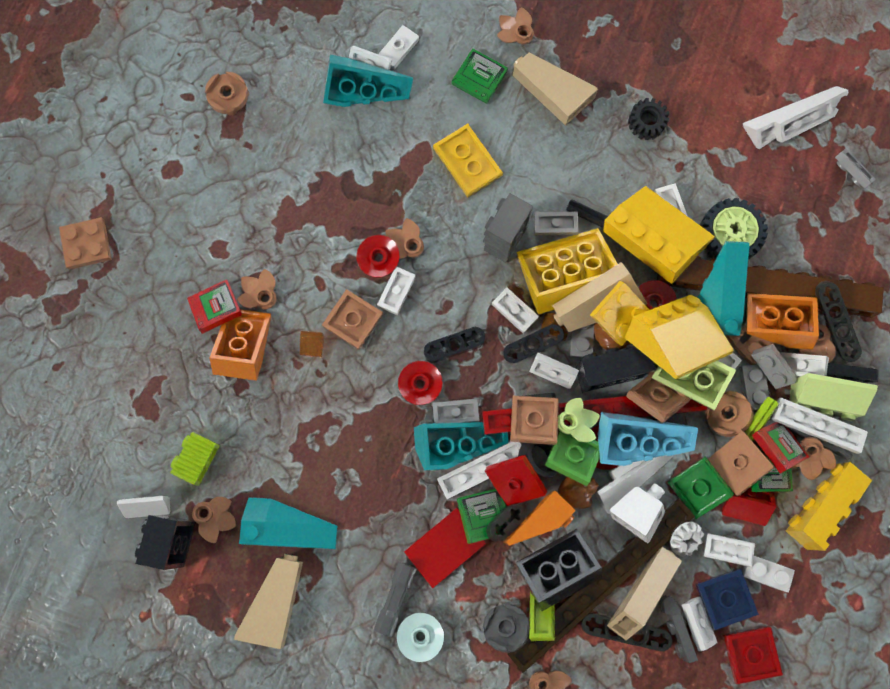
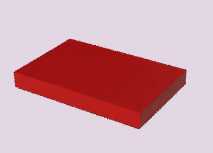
[404,508,486,588]

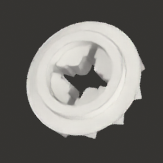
[670,522,704,557]

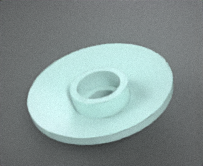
[397,613,444,662]

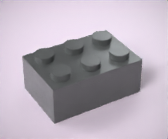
[483,193,533,263]

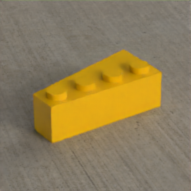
[786,462,872,551]

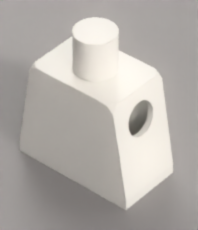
[609,484,665,543]

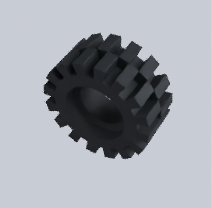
[628,98,669,140]

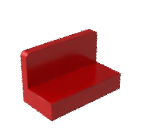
[722,487,776,526]

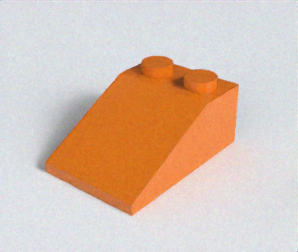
[747,293,819,350]
[209,309,271,381]
[503,490,576,546]

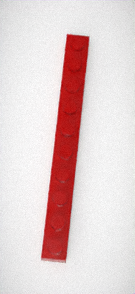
[482,396,707,435]

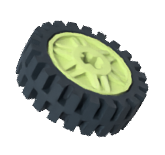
[700,198,768,260]

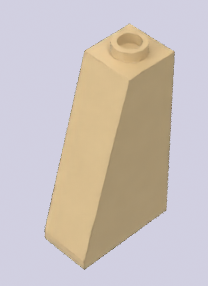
[513,52,598,126]
[552,262,647,332]
[607,547,682,640]
[234,554,303,649]

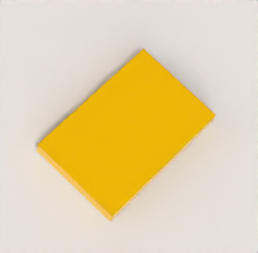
[433,124,503,198]

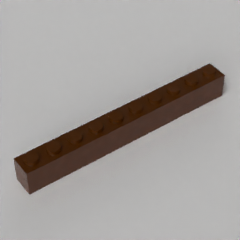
[657,256,884,318]

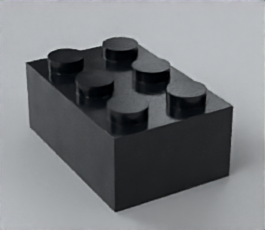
[575,344,655,393]
[135,515,196,570]
[516,529,603,611]

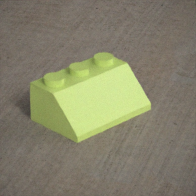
[652,361,736,411]
[789,373,878,421]

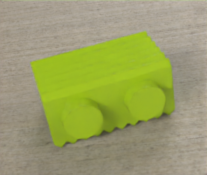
[170,432,220,486]

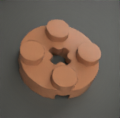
[205,72,249,115]
[706,391,754,437]

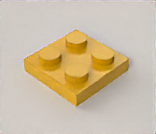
[590,281,649,346]

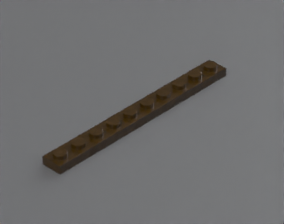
[507,499,695,673]

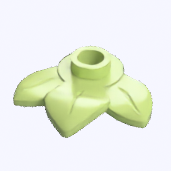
[558,398,600,442]

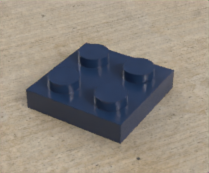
[696,569,759,630]

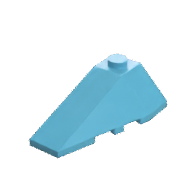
[598,412,698,466]

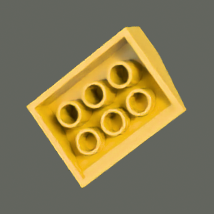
[603,186,715,284]
[517,228,618,314]
[625,295,734,379]

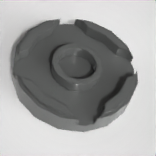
[483,603,530,653]

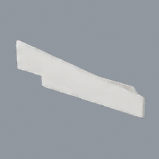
[743,86,848,149]
[595,455,675,514]

